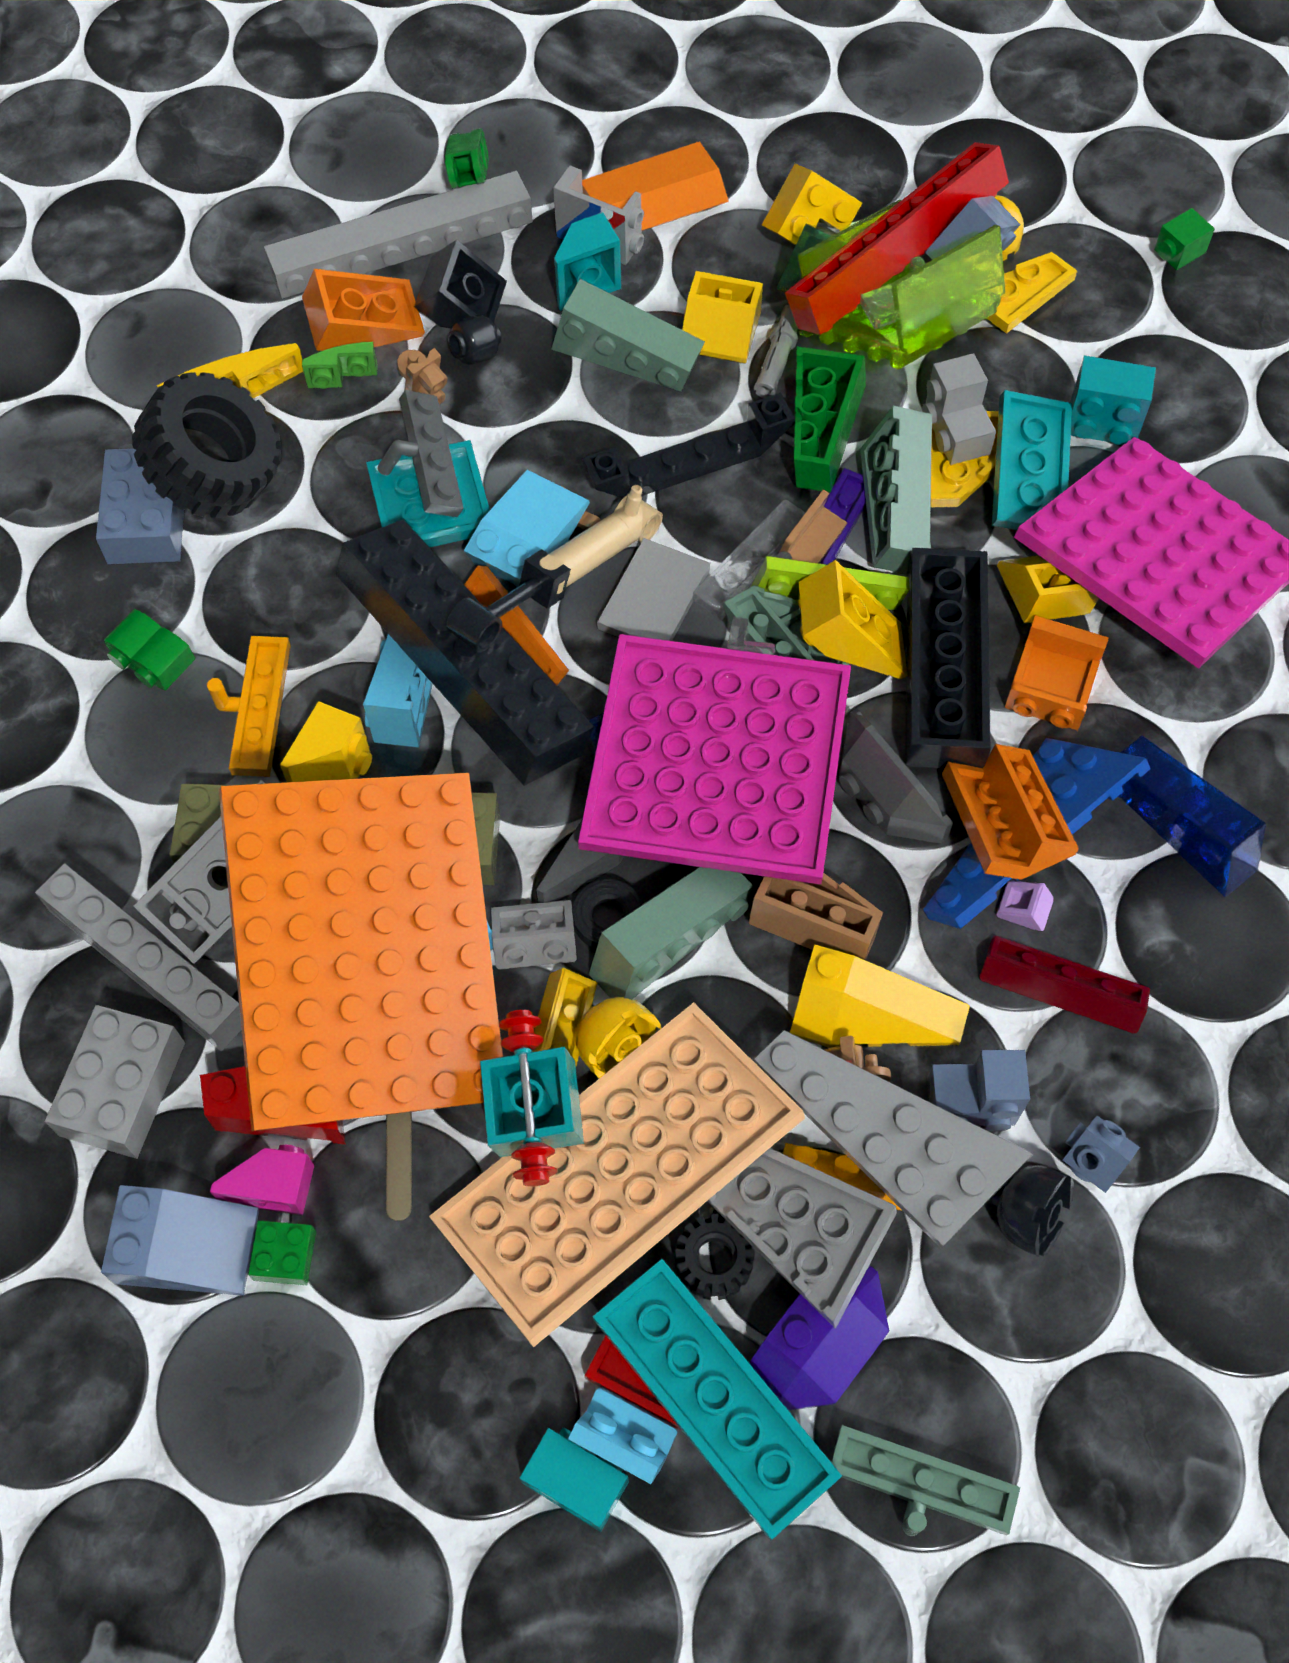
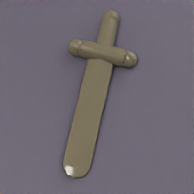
[386,1112,412,1221]

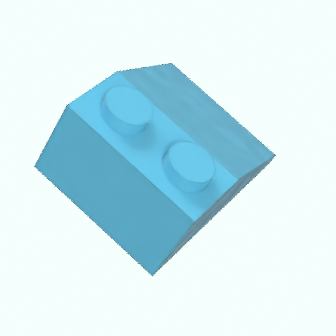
[464,470,590,587]

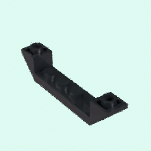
[582,392,795,498]

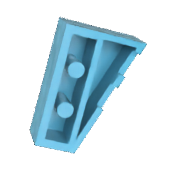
[363,634,433,748]

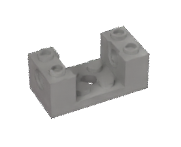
[133,780,265,964]

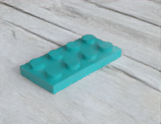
[992,390,1072,530]

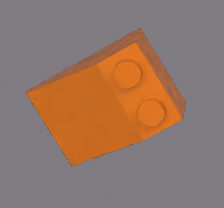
[302,269,425,351]

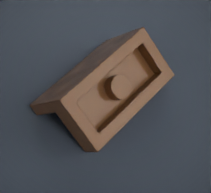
[777,489,847,564]

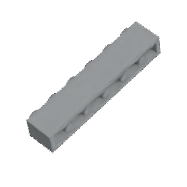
[35,863,242,1052]

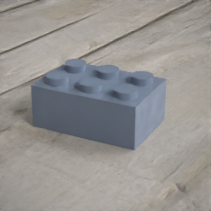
[96,448,184,564]

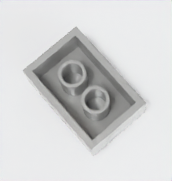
[45,1005,185,1159]

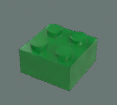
[248,1221,316,1286]

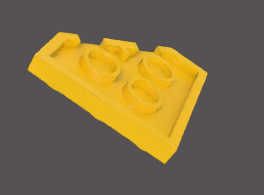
[931,411,998,507]

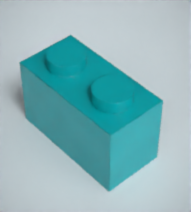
[520,1427,629,1532]

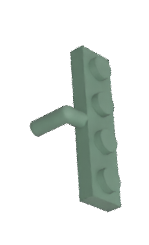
[831,1425,1021,1536]

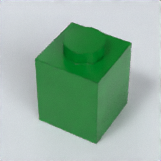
[1154,208,1215,270]

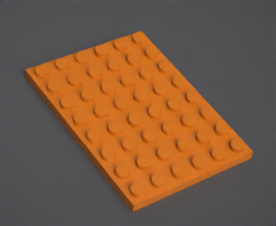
[219,773,503,1131]

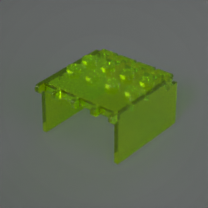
[798,200,1005,370]

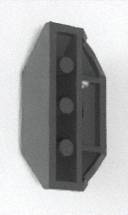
[839,708,953,844]

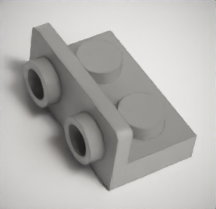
[491,900,577,969]

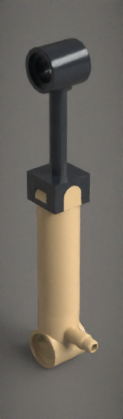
[446,485,663,652]

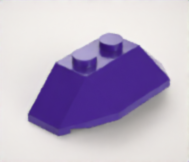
[749,1265,890,1410]

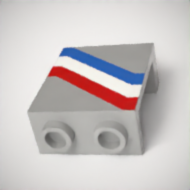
[553,166,644,265]

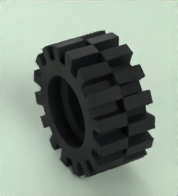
[675,1214,755,1300]

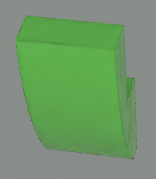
[302,342,378,389]

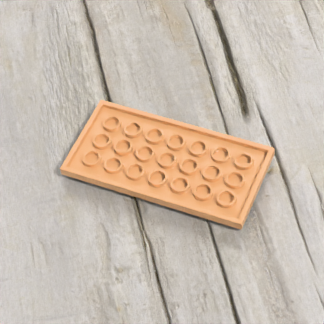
[429,1002,805,1347]

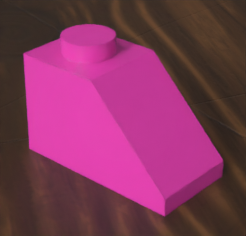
[210,1145,314,1215]

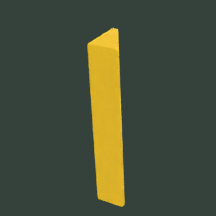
[532,968,598,1066]

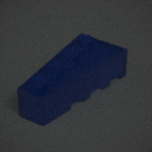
[1118,736,1266,898]

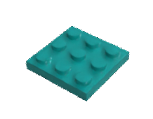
[366,440,490,548]

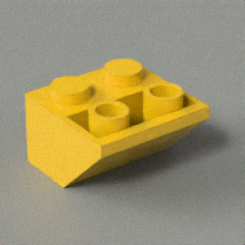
[682,271,763,364]
[997,555,1099,623]

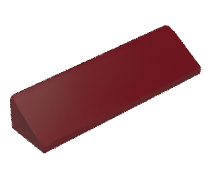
[980,935,1150,1033]

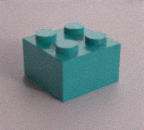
[1070,355,1156,445]

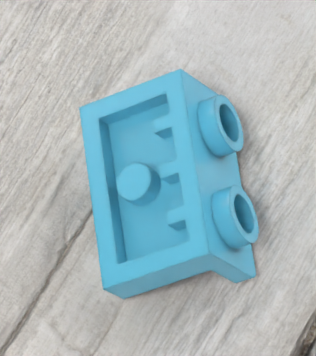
[568,1387,679,1484]

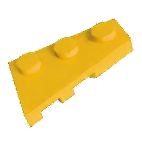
[957,252,1077,334]

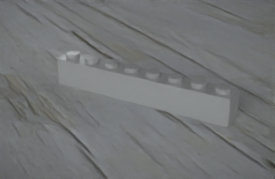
[264,171,533,299]

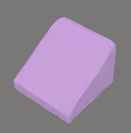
[996,881,1053,931]

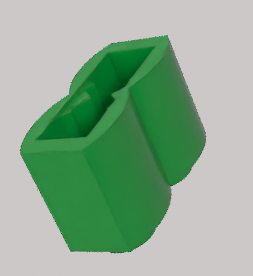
[103,609,196,691]

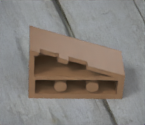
[749,873,883,960]

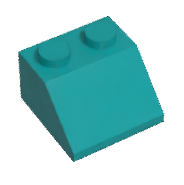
[554,212,621,311]

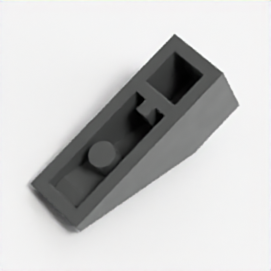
[536,818,624,903]

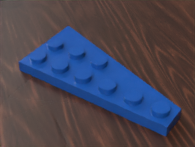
[923,738,1151,929]

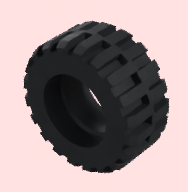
[132,372,281,518]

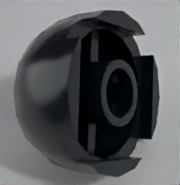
[993,1165,1074,1257]

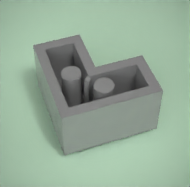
[922,353,996,465]

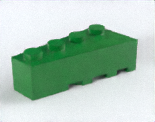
[794,346,866,492]

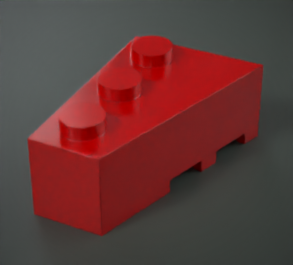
[200,1066,346,1145]

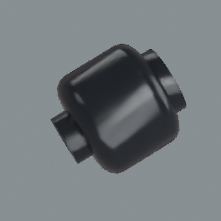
[448,315,501,365]

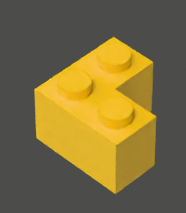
[762,164,862,249]

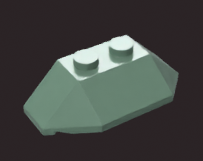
[723,585,849,665]

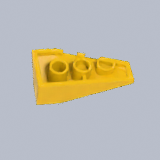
[790,944,970,1048]

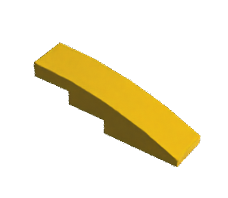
[157,343,303,398]

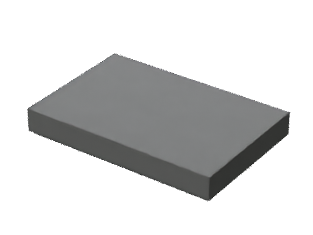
[597,538,710,641]

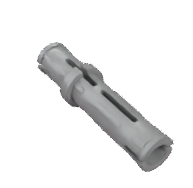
[754,305,798,398]

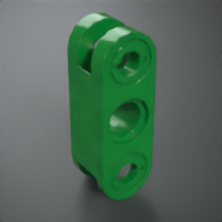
[445,128,489,189]

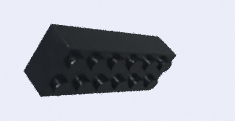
[906,548,991,768]

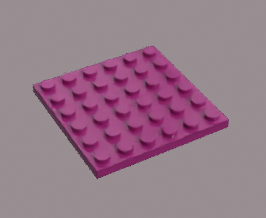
[1014,437,1289,669]
[578,634,851,885]

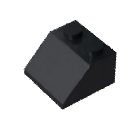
[414,240,507,329]

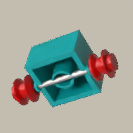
[480,1010,584,1187]

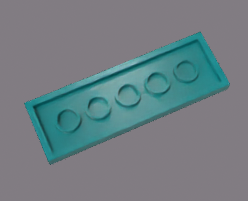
[593,1259,842,1541]

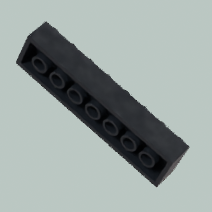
[335,519,594,786]

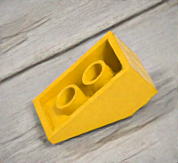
[798,560,908,679]

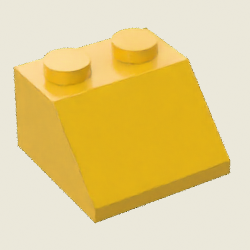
[280,701,372,782]

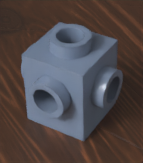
[1063,1116,1140,1193]

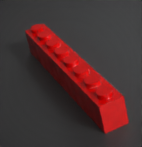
[785,142,1009,335]

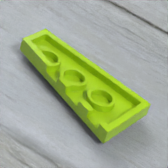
[751,556,910,610]

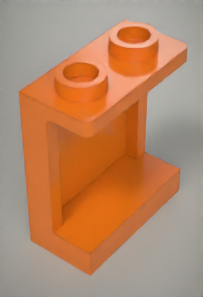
[1004,615,1109,731]

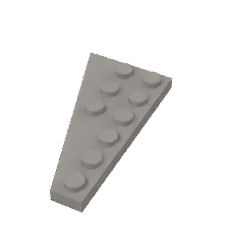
[754,1030,1033,1248]
[708,1148,897,1329]

